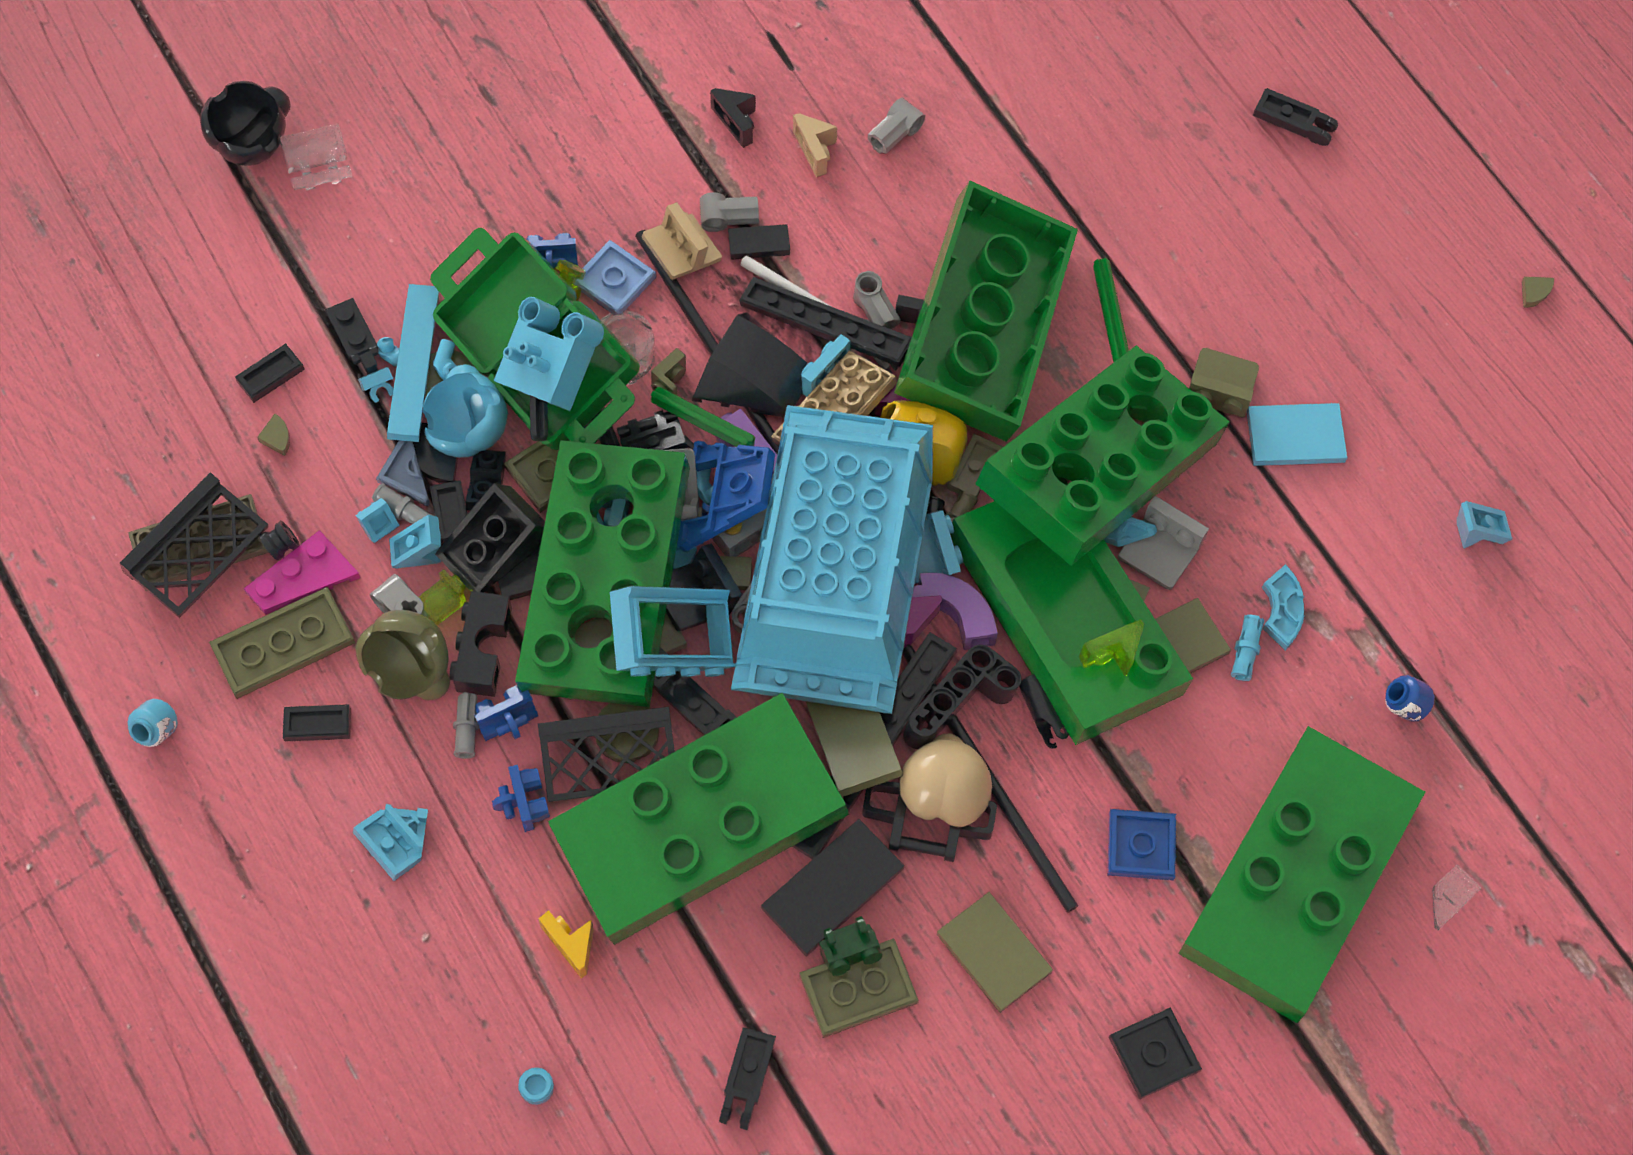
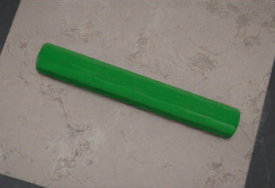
[1093,258,1129,363]
[651,387,755,447]

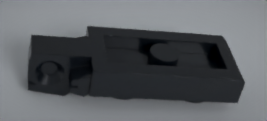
[325,298,379,375]

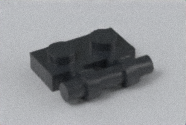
[617,410,688,450]

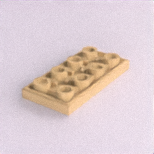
[771,350,898,445]

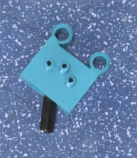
[494,297,604,441]

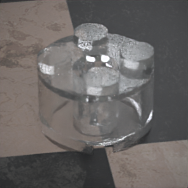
[601,311,656,384]

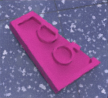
[244,530,361,615]

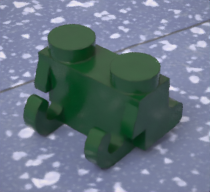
[819,916,883,976]

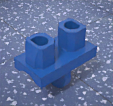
[527,233,578,269]
[474,685,538,741]
[492,765,550,832]

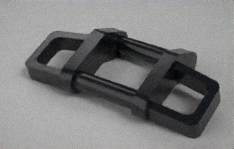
[862,781,997,862]

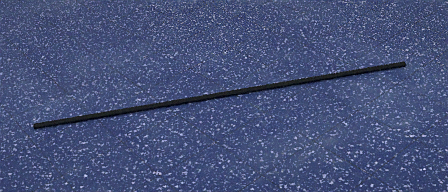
[635,230,1078,913]

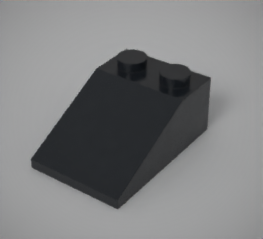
[435,483,545,593]

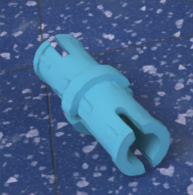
[1231,614,1265,681]

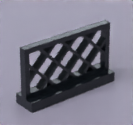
[120,472,269,618]
[538,707,675,802]

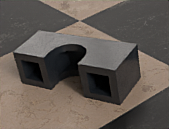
[449,591,512,697]

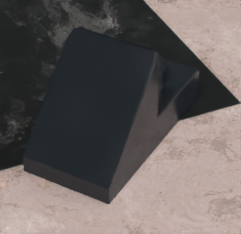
[710,88,756,148]

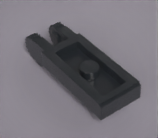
[1253,88,1338,146]
[719,1027,776,1130]

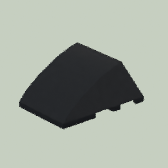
[692,312,808,418]

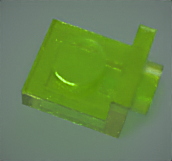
[419,569,466,625]

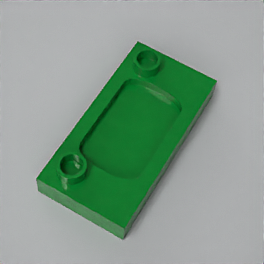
[950,477,1193,745]

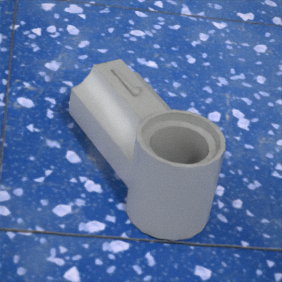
[868,98,926,154]
[700,192,759,232]
[853,271,900,330]

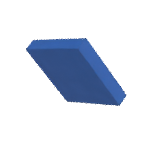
[1107,809,1176,880]

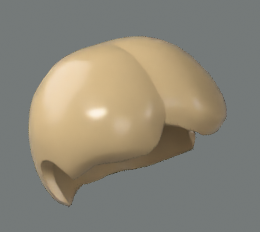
[900,734,992,827]

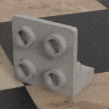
[1118,496,1209,590]

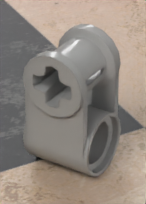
[370,574,428,618]

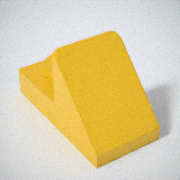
[538,910,593,979]

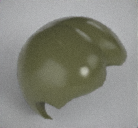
[355,610,450,701]

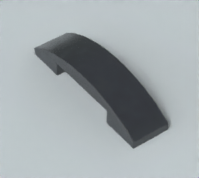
[653,647,737,735]

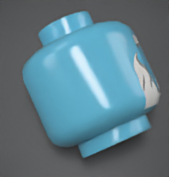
[127,698,178,747]

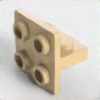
[642,202,722,280]

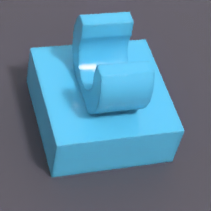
[358,367,393,403]
[355,498,400,543]

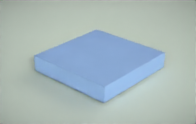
[571,240,656,318]

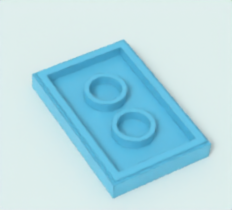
[1247,403,1347,466]

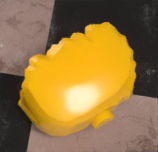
[880,400,967,486]

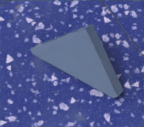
[376,440,430,507]

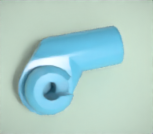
[433,339,457,380]
[696,469,713,505]

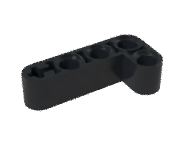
[903,644,1021,749]

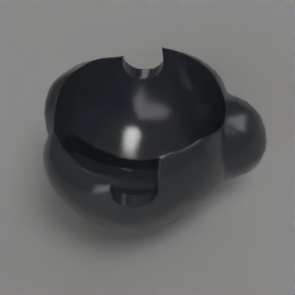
[200,81,291,166]

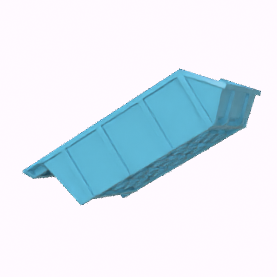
[731,405,933,714]

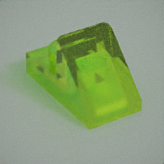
[1078,619,1144,676]

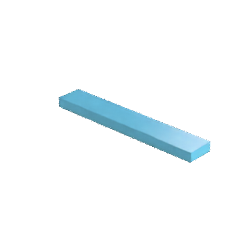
[387,284,439,442]

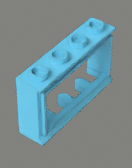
[610,586,737,677]

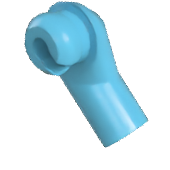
[377,337,399,367]

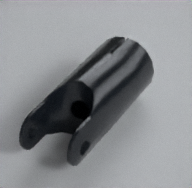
[1019,674,1069,749]

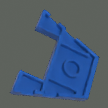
[677,441,775,552]

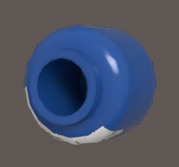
[1385,675,1435,722]

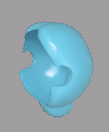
[422,364,508,458]

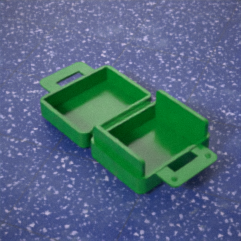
[430,228,640,450]

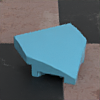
[353,804,428,881]

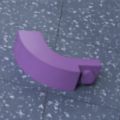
[912,572,998,650]

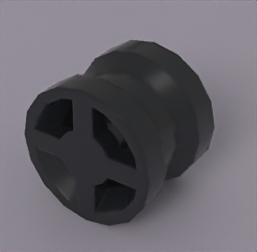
[259,520,300,561]

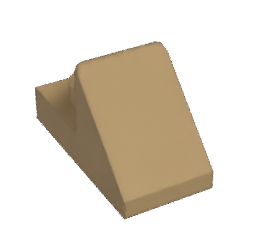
[793,113,837,177]

